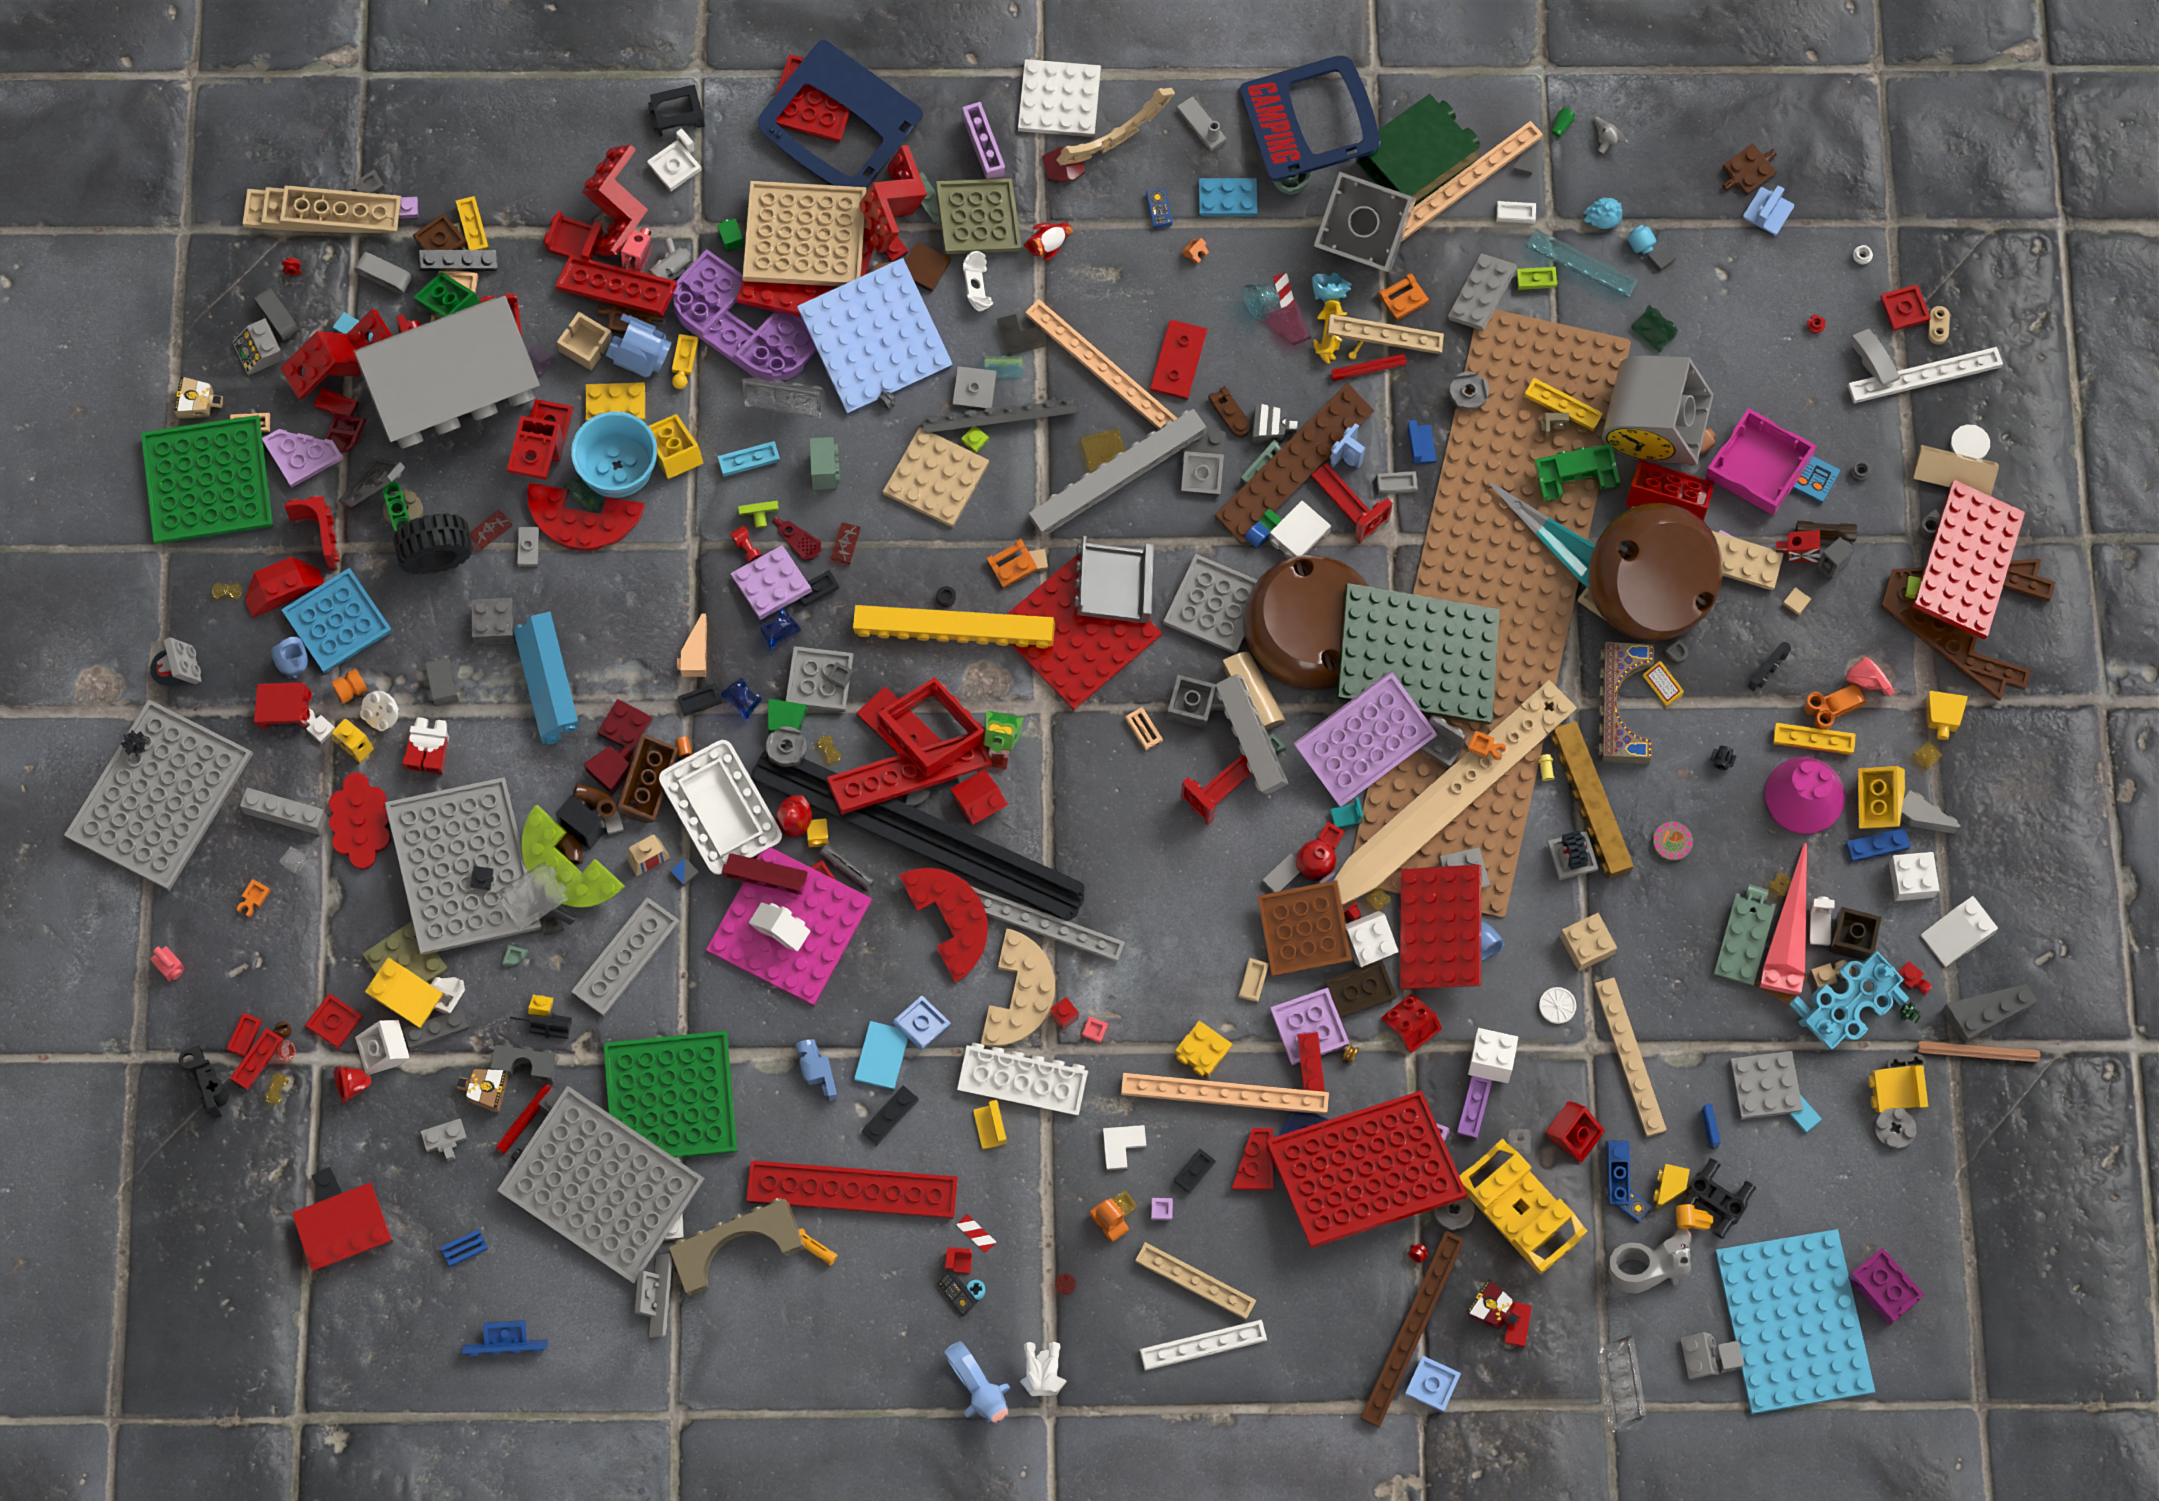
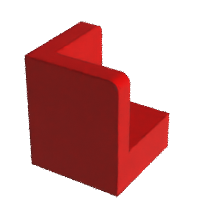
[945,1247,972,1274]

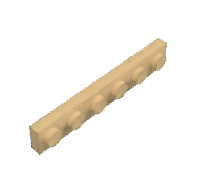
[1327,314,1444,354]
[1135,1242,1256,1320]

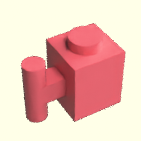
[150,946,185,982]

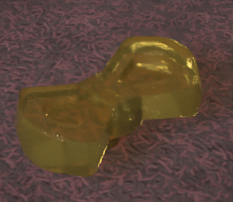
[212,582,242,599]
[817,735,842,763]
[265,1073,289,1104]

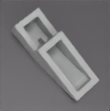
[1852,329,1900,386]

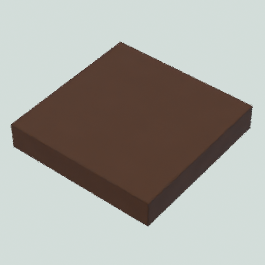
[413,213,467,250]
[905,242,951,292]

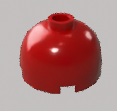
[1295,840,1337,881]

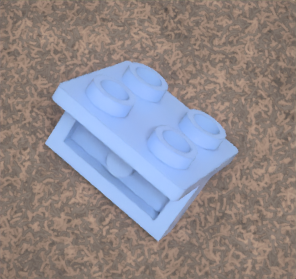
[1743,185,1794,235]
[1330,423,1365,468]

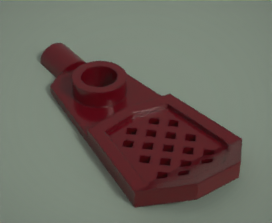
[772,517,821,560]

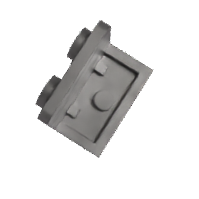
[1418,716,1466,769]

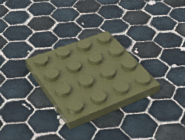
[935,178,1022,254]

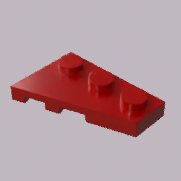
[1232,1128,1273,1190]

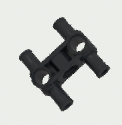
[1680,1158,1756,1239]

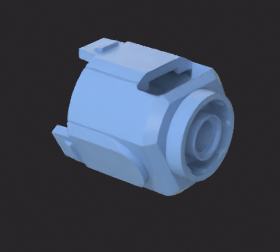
[605,314,672,378]

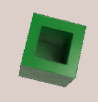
[717,219,744,253]

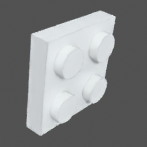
[647,140,701,191]

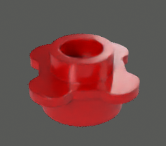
[282,257,302,276]

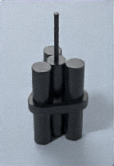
[510,1012,572,1039]

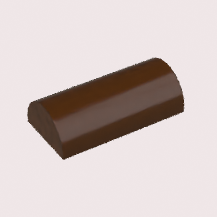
[616,733,679,823]

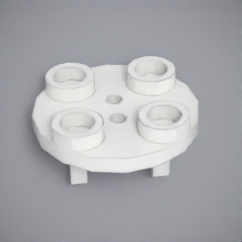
[360,691,399,731]

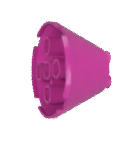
[1764,757,1845,834]

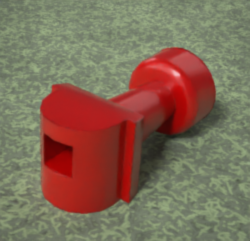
[730,525,762,563]

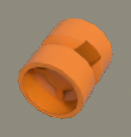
[331,668,368,704]

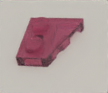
[1262,302,1311,345]

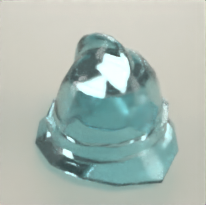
[1241,284,1280,321]

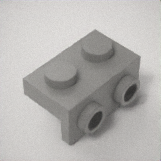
[1681,1332,1720,1380]

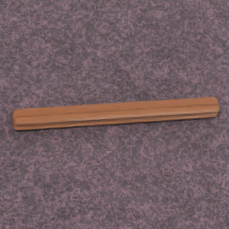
[1917,1041,2040,1062]

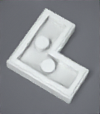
[1103,1125,1146,1170]

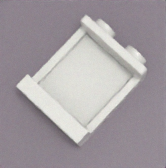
[1269,501,1331,559]

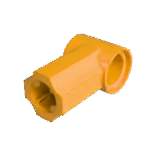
[1676,1204,1713,1230]

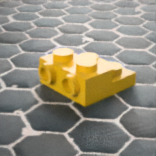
[1175,1021,1232,1078]

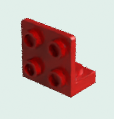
[1381,994,1442,1053]

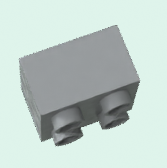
[1314,172,1416,272]

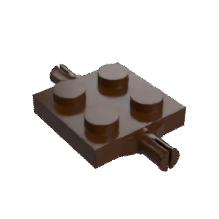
[1722,143,1777,196]
[597,304,664,334]

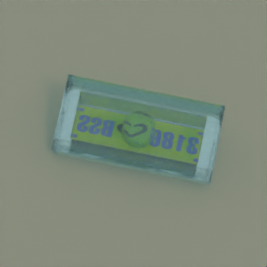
[984,356,1023,378]

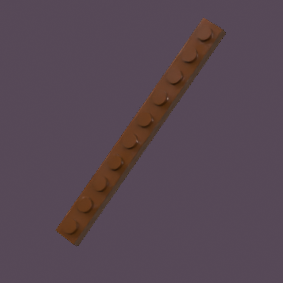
[1361,1231,1465,1428]

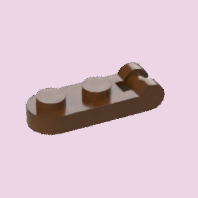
[1208,386,1250,438]

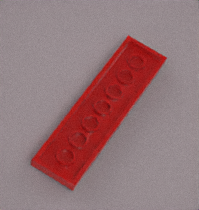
[827,733,992,814]

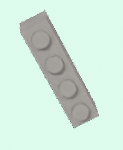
[240,788,327,835]

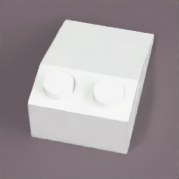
[1920,896,1998,968]

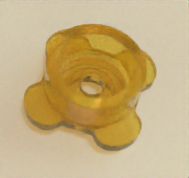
[1769,873,1792,896]
[1366,887,1391,911]

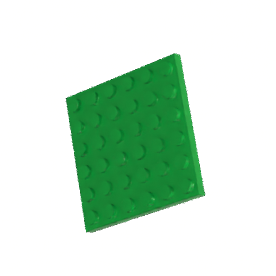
[141,415,273,544]
[604,1031,738,1158]

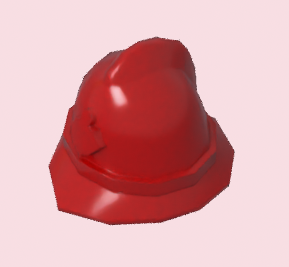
[776,795,812,837]
[333,1066,372,1105]

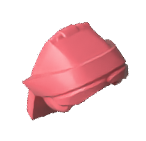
[1846,657,1895,696]

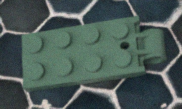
[1713,884,1776,986]

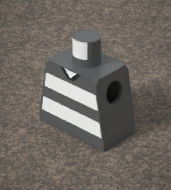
[1252,402,1298,444]

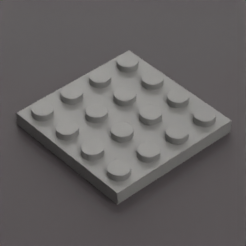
[1163,554,1258,655]

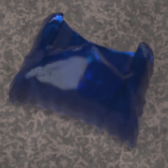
[760,609,801,651]
[721,678,762,721]

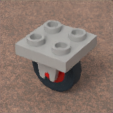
[150,637,202,686]

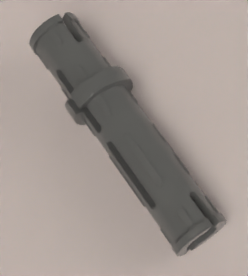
[819,844,875,891]

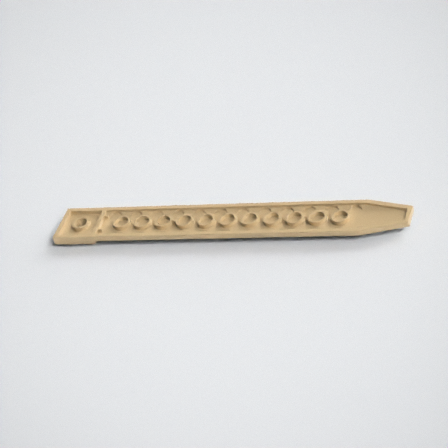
[1333,680,1577,905]

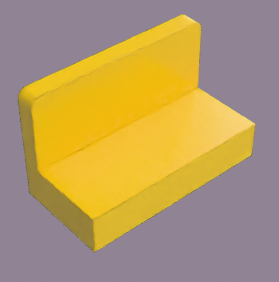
[973,1100,1007,1149]

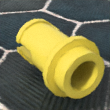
[1537,755,1554,781]

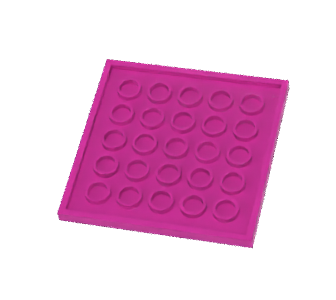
[706,844,872,1006]

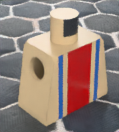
[627,835,670,877]

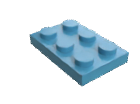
[1199,178,1257,217]

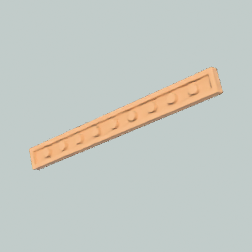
[1401,121,1543,242]
[1025,299,1178,430]
[1121,1073,1329,1115]

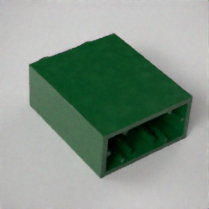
[1356,94,1480,207]

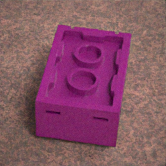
[1848,1247,1925,1326]

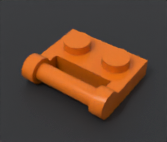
[1378,273,1429,321]
[986,538,1038,589]

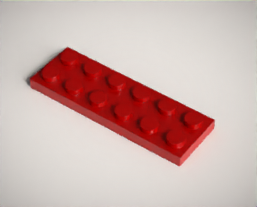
[555,255,677,316]

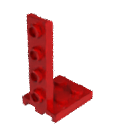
[1310,463,1393,544]
[1180,754,1253,825]

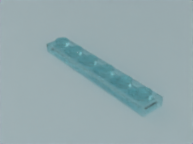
[1526,229,1639,299]

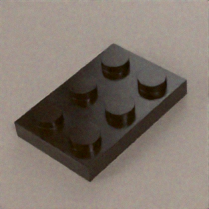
[1325,960,1397,1019]

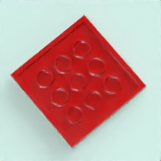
[775,54,851,143]

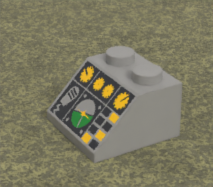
[232,318,284,376]

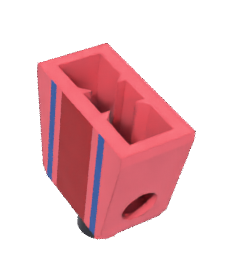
[621,228,651,273]

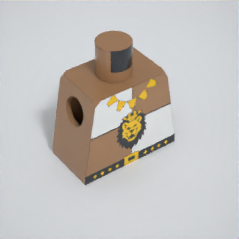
[457,1069,509,1113]

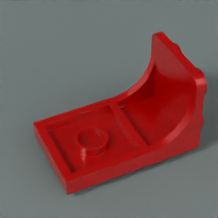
[284,496,340,570]

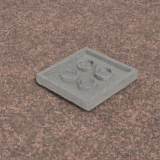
[786,646,854,712]
[1730,1051,1803,1120]

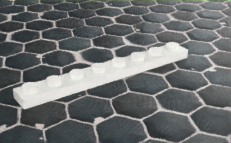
[1848,347,2003,403]

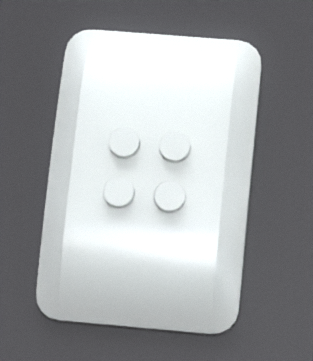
[659,740,782,875]

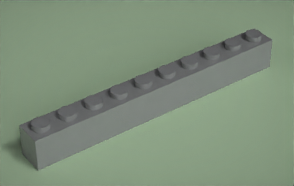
[1029,409,1207,538]

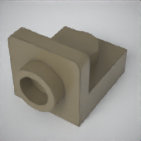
[1540,413,1569,438]

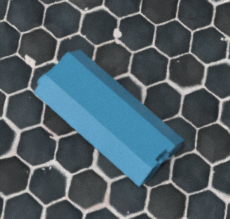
[513,611,579,745]

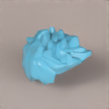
[1584,198,1622,229]
[1312,272,1352,302]

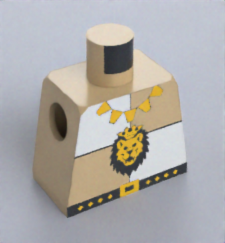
[174,377,223,419]

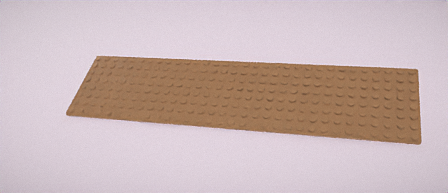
[1353,309,1631,918]

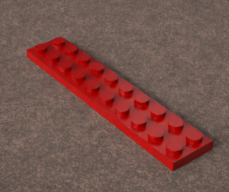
[747,1160,958,1219]

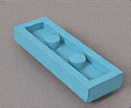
[718,441,780,477]

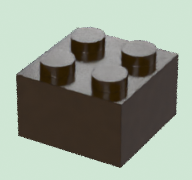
[1829,907,1882,961]

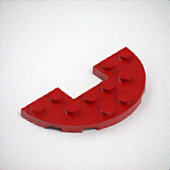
[527,483,645,551]
[899,868,988,983]

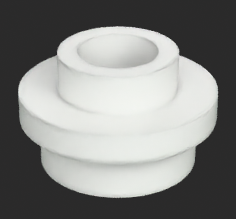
[1853,245,1873,264]

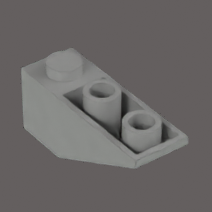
[1901,790,1961,834]

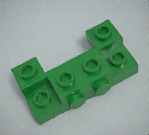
[1534,444,1620,502]

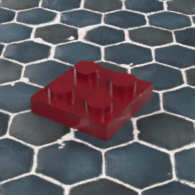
[597,699,653,752]

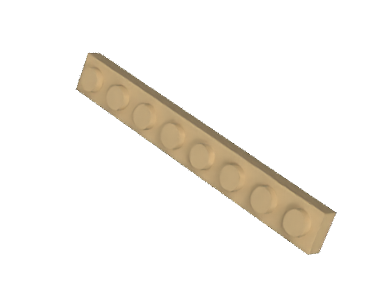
[1594,978,1667,1137]

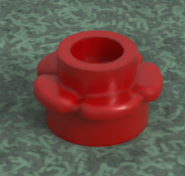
[1807,315,1826,334]
[1408,1244,1428,1263]

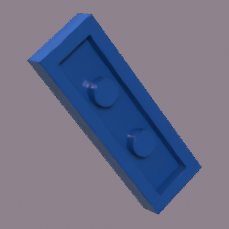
[1846,828,1911,862]

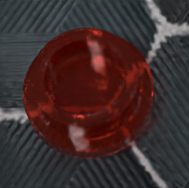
[276,1040,296,1061]
[1055,1273,1076,1295]

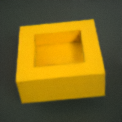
[528,995,553,1017]

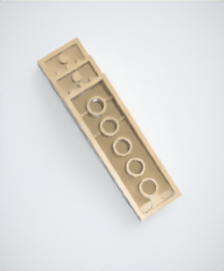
[243,186,401,233]

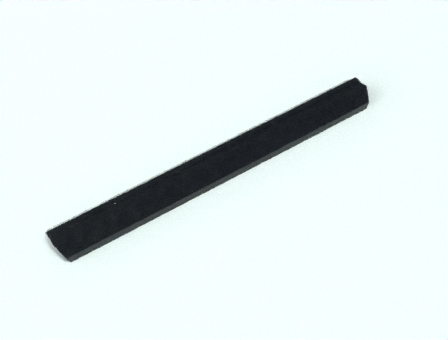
[751,749,1084,921]

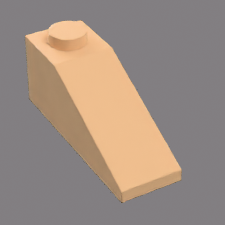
[677,614,707,677]

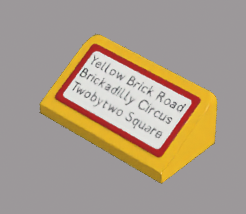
[1642,661,1684,707]

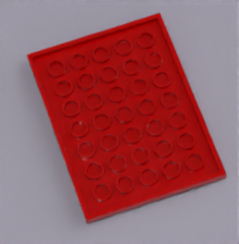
[1266,1091,1467,1249]

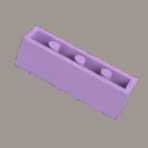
[962,102,1005,179]

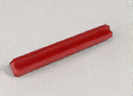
[1330,354,1406,381]
[496,1084,552,1154]

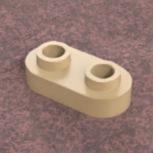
[1928,306,1950,345]

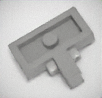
[421,1118,467,1161]

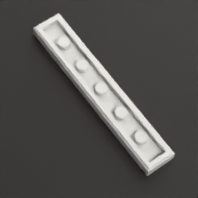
[1140,1320,1267,1371]

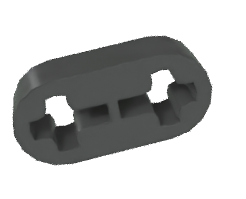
[1886,1053,1926,1069]

